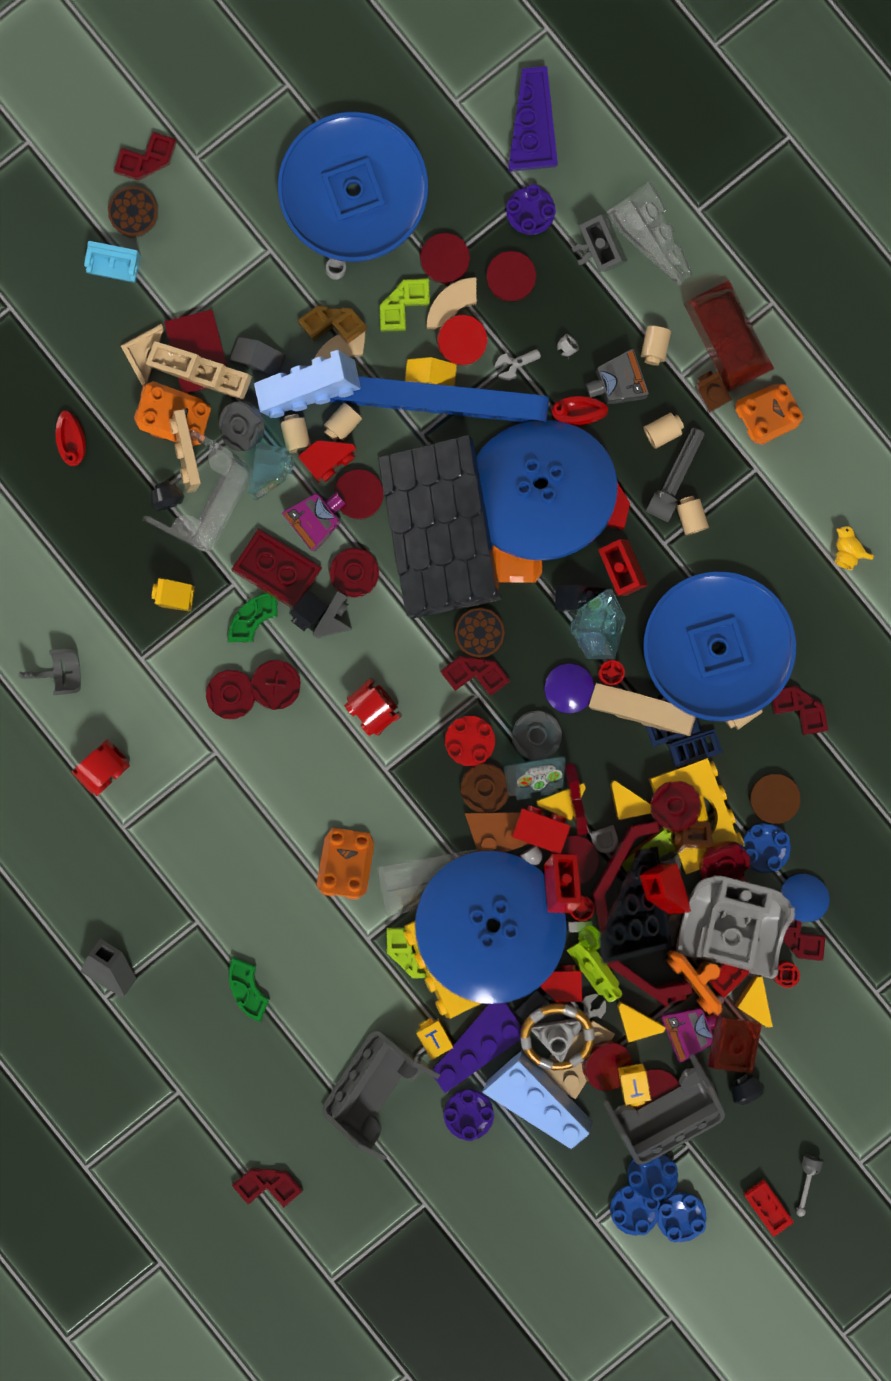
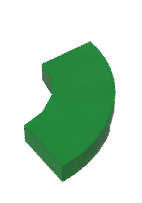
[228,593,278,643]
[229,956,270,1023]

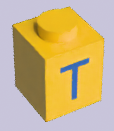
[416,1017,453,1060]
[618,1064,651,1106]

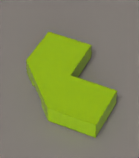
[380,279,430,331]
[387,927,427,978]

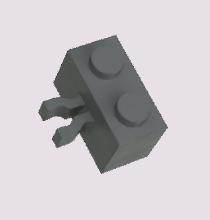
[572,214,628,272]

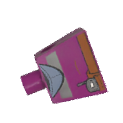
[282,492,346,551]
[660,1006,724,1062]

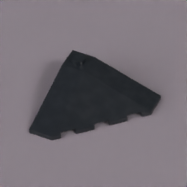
[599,847,672,964]

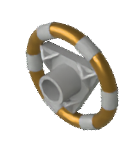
[520,1004,595,1071]

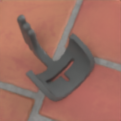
[19,649,81,695]

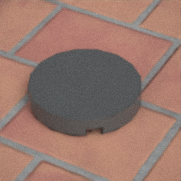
[218,401,265,452]
[512,711,562,760]

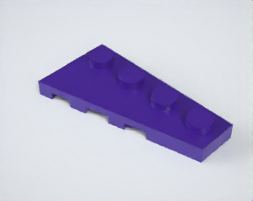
[508,66,558,172]
[433,1003,522,1093]

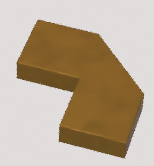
[298,306,368,344]

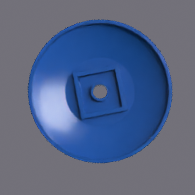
[278,112,428,262]
[476,420,618,560]
[644,572,796,722]
[415,851,567,1004]

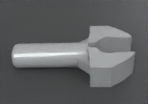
[494,349,541,380]
[575,994,606,1036]

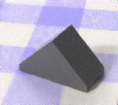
[230,337,285,376]

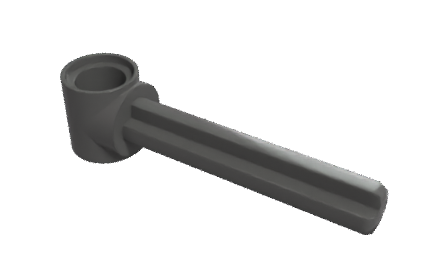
[645,428,705,523]

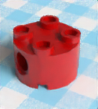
[344,678,402,736]
[445,716,495,766]
[71,738,131,796]

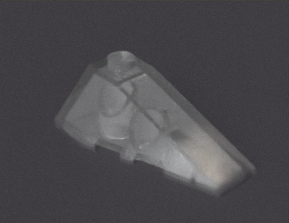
[606,181,692,286]
[377,849,477,916]

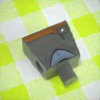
[586,349,649,404]

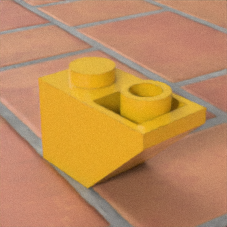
[152,578,195,611]

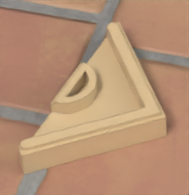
[121,324,164,386]

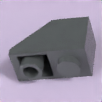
[80,938,136,998]

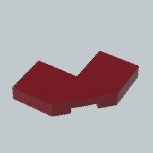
[114,132,177,181]
[440,656,510,696]
[771,686,829,735]
[565,763,588,836]
[783,920,826,961]
[232,1168,303,1208]

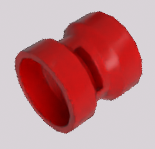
[598,660,625,686]
[570,895,595,921]
[773,960,800,988]

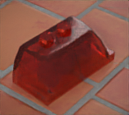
[684,280,774,393]

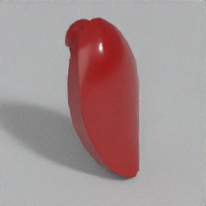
[552,396,608,425]
[55,411,86,466]

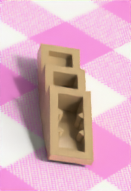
[146,341,252,400]
[589,683,696,736]

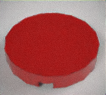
[437,315,487,365]

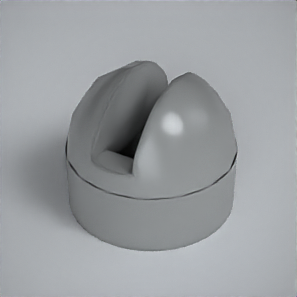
[326,259,346,280]
[557,334,579,356]
[520,845,542,866]

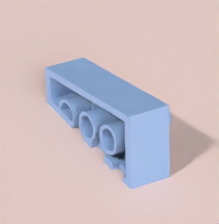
[254,350,361,418]
[482,1049,592,1149]

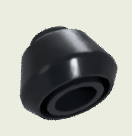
[151,481,185,511]
[731,1073,764,1106]

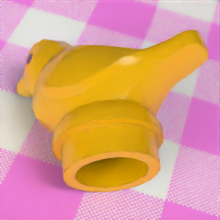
[834,526,874,570]

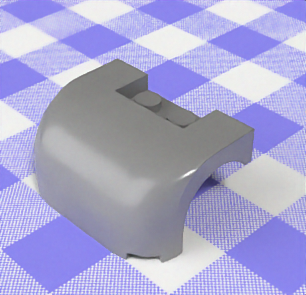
[675,876,795,979]

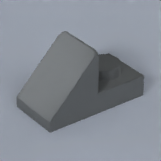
[312,592,352,638]

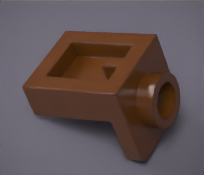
[695,371,732,413]
[671,821,713,853]

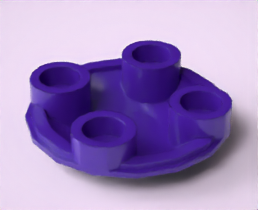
[506,185,556,235]
[544,664,594,714]
[443,1089,494,1141]

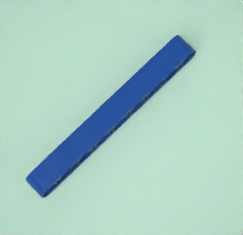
[330,376,549,423]

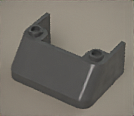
[323,1031,440,1161]
[603,1054,725,1165]

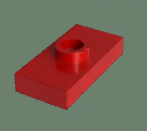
[708,964,749,998]
[743,1179,794,1237]

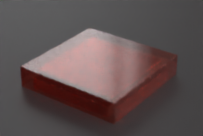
[707,1016,762,1073]

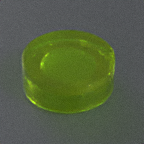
[578,925,600,952]

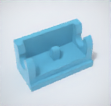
[84,241,141,283]

